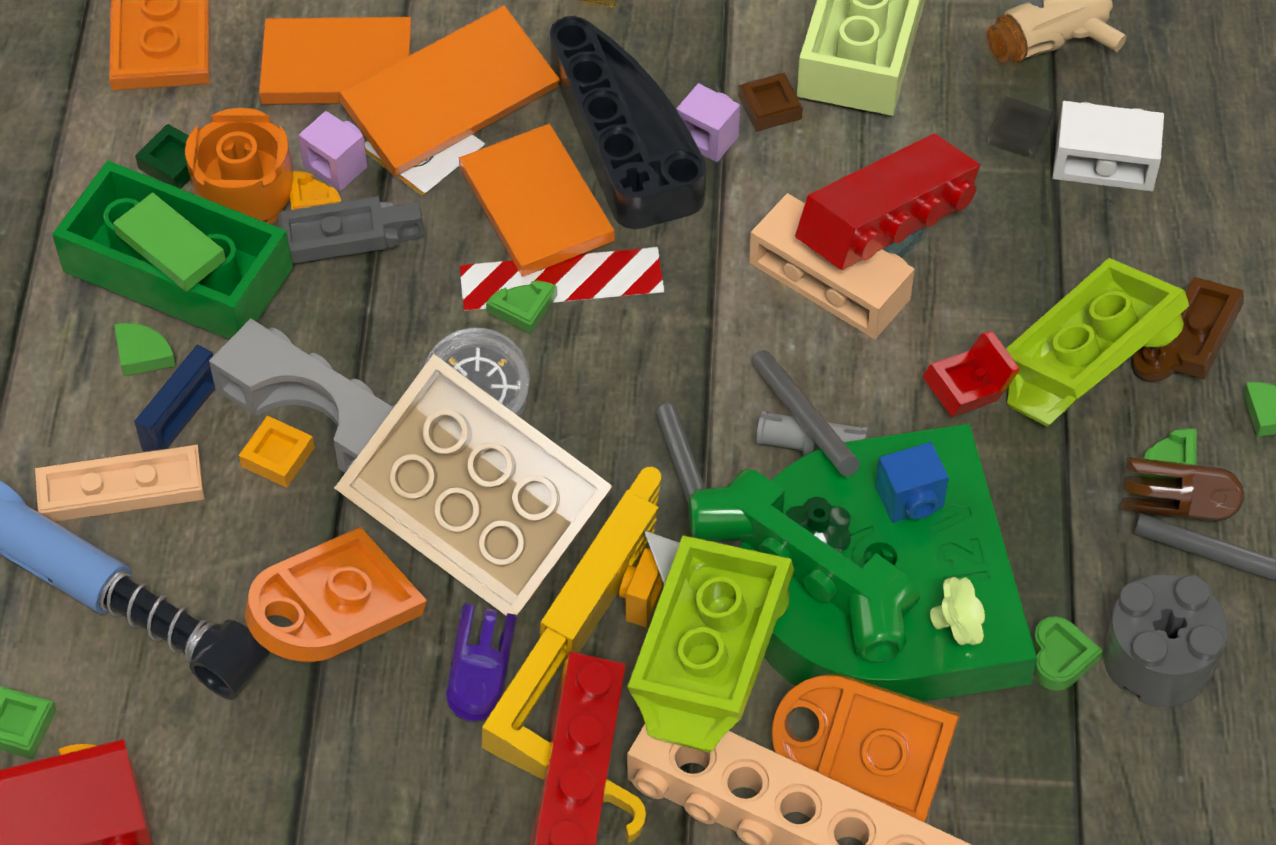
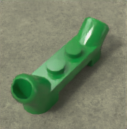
[689,468,920,662]

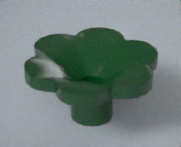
[786,497,851,552]

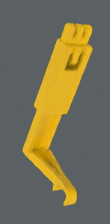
[482,467,661,843]

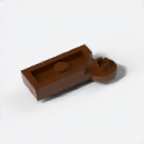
[1133,277,1244,381]

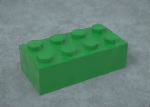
[52,160,293,340]

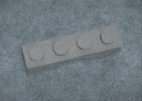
[209,318,395,473]

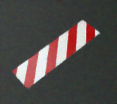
[460,247,664,311]

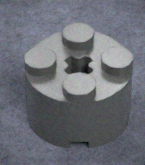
[1103,574,1228,707]

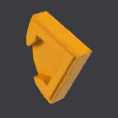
[290,171,342,210]

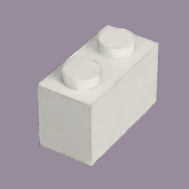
[1052,101,1164,191]

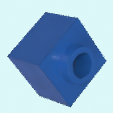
[875,442,949,523]

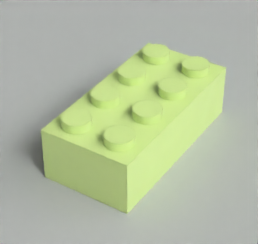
[797,0,925,116]

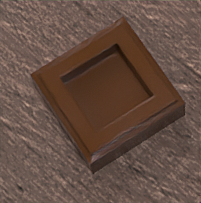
[738,72,803,132]

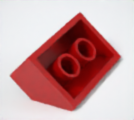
[0,739,153,845]

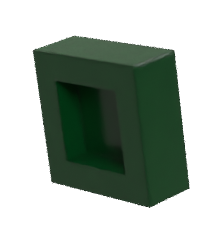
[135,123,190,188]

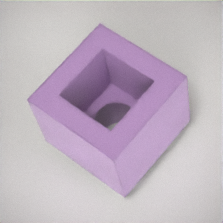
[676,83,740,162]
[298,111,367,191]

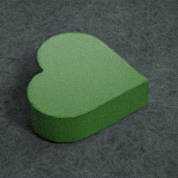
[1033,616,1103,691]

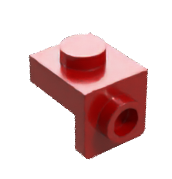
[922,331,1019,417]

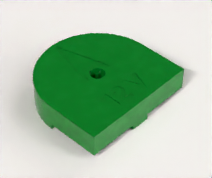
[741,423,1037,702]

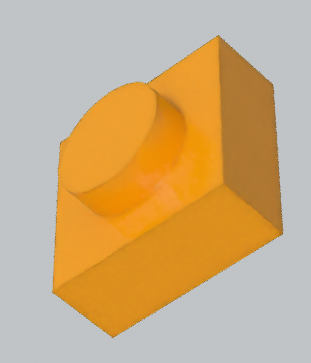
[619,548,664,628]

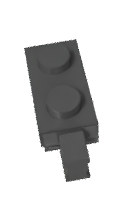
[278,196,424,264]

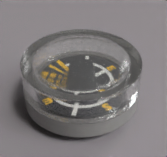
[424,328,531,418]

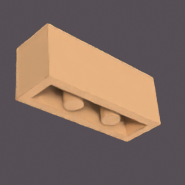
[749,193,915,339]

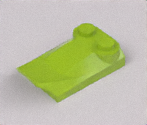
[1006,258,1190,427]
[628,535,794,752]

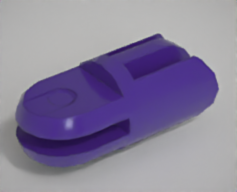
[446,603,517,722]

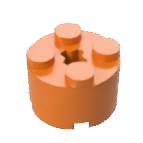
[185,108,293,224]

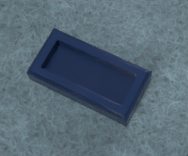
[134,344,215,452]

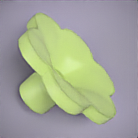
[930,577,985,645]

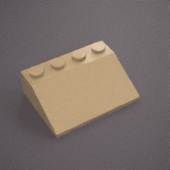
[335,354,614,617]

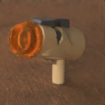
[987,0,1127,63]

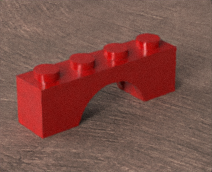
[528,652,626,845]

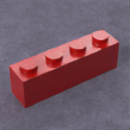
[795,133,981,270]

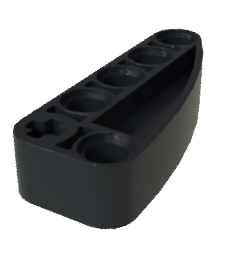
[550,16,706,229]

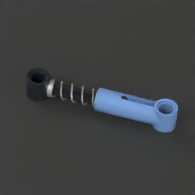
[0,481,269,700]

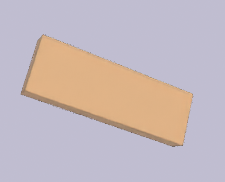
[35,444,205,522]

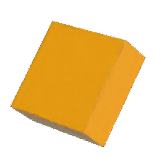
[238,416,315,488]

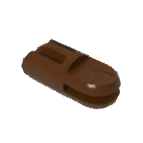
[1120,457,1244,521]

